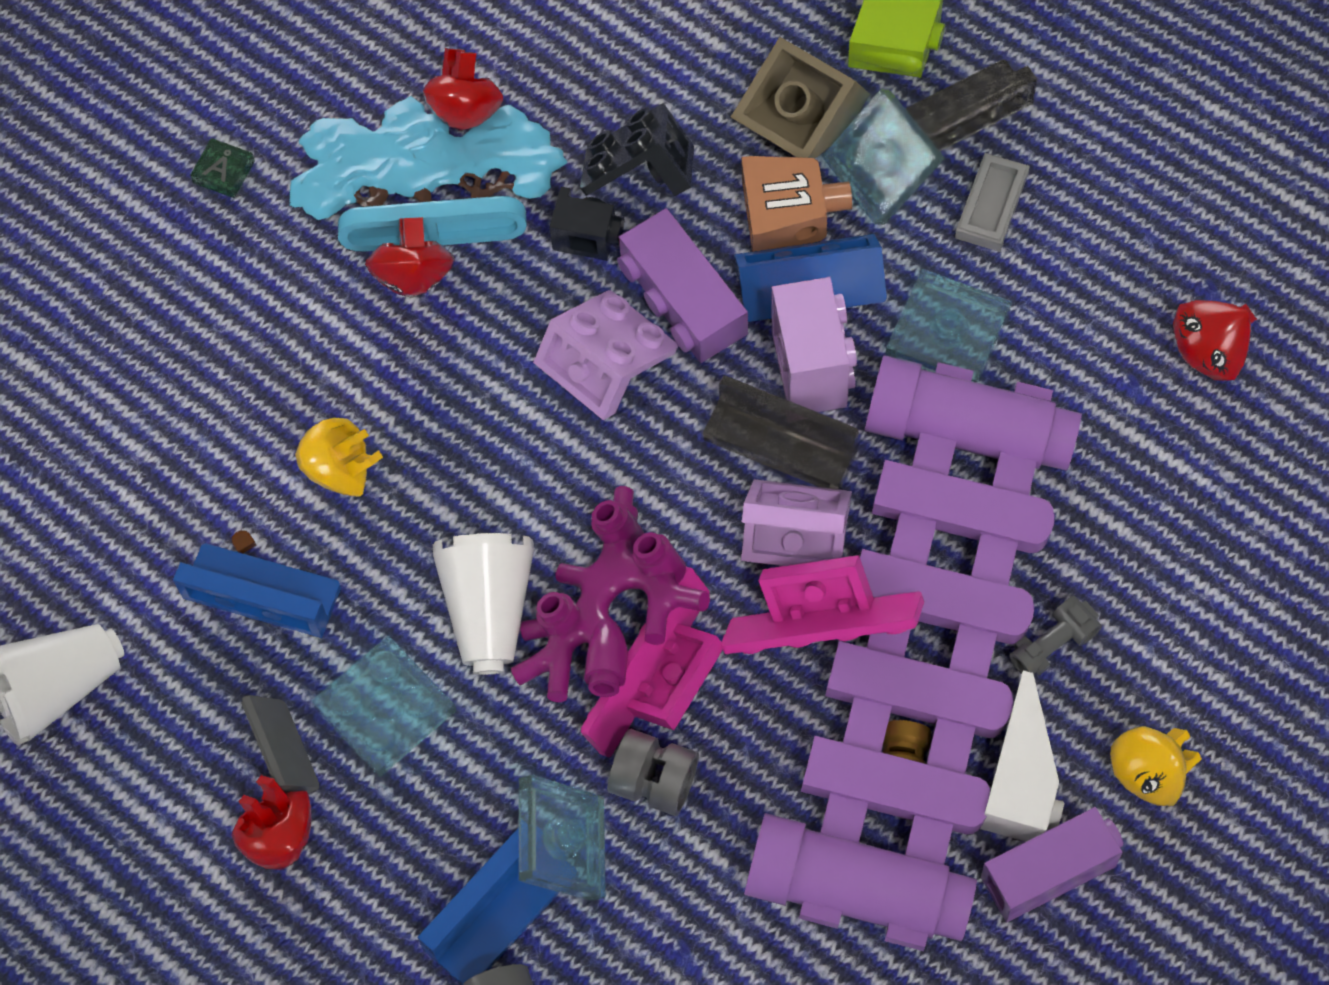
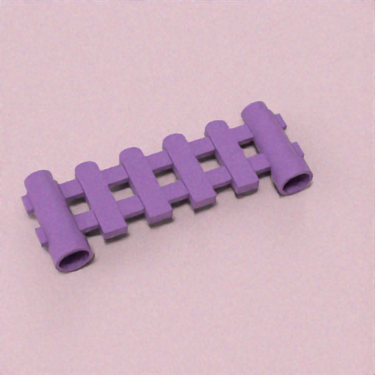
[744,355,1082,951]

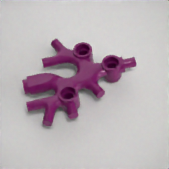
[511,486,710,702]

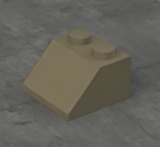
[731,37,870,159]

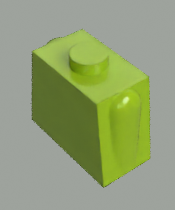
[848,0,945,78]

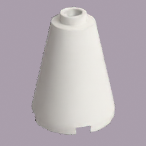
[433,533,534,675]
[0,624,124,746]

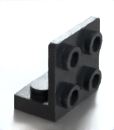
[580,103,694,196]

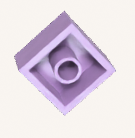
[772,277,857,417]

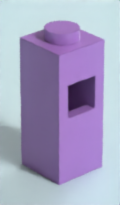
[981,807,1123,923]

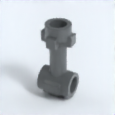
[1009,596,1102,676]

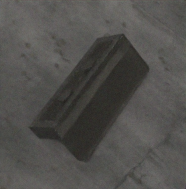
[887,60,1037,165]
[703,375,859,490]

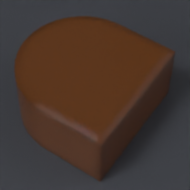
[232,530,257,554]

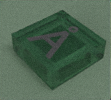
[190,138,255,198]

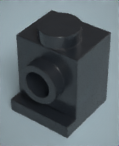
[549,186,625,261]

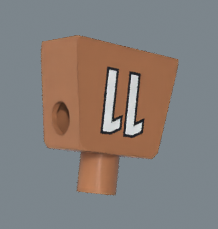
[741,156,852,252]

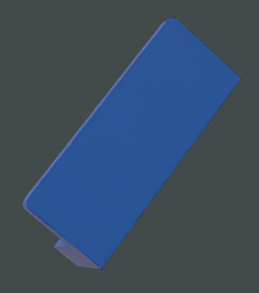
[734,234,887,322]
[173,543,341,638]
[417,820,573,985]

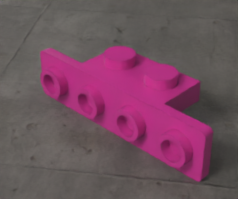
[721,555,924,654]
[581,566,723,757]

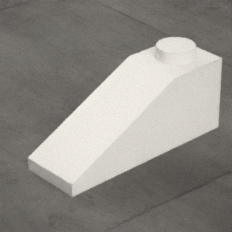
[980,670,1064,842]

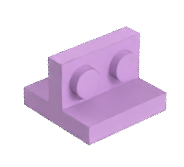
[741,479,852,566]

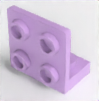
[533,290,678,420]

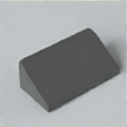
[241,695,320,794]

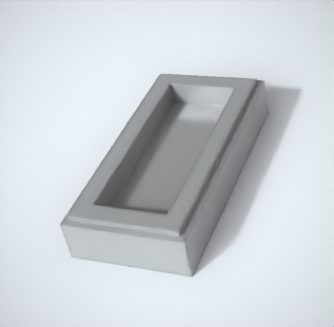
[955,153,1030,252]

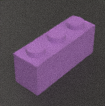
[617,208,748,363]

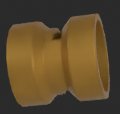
[883,720,932,764]

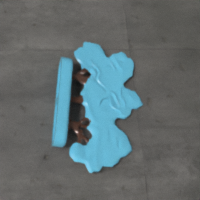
[290,96,567,251]

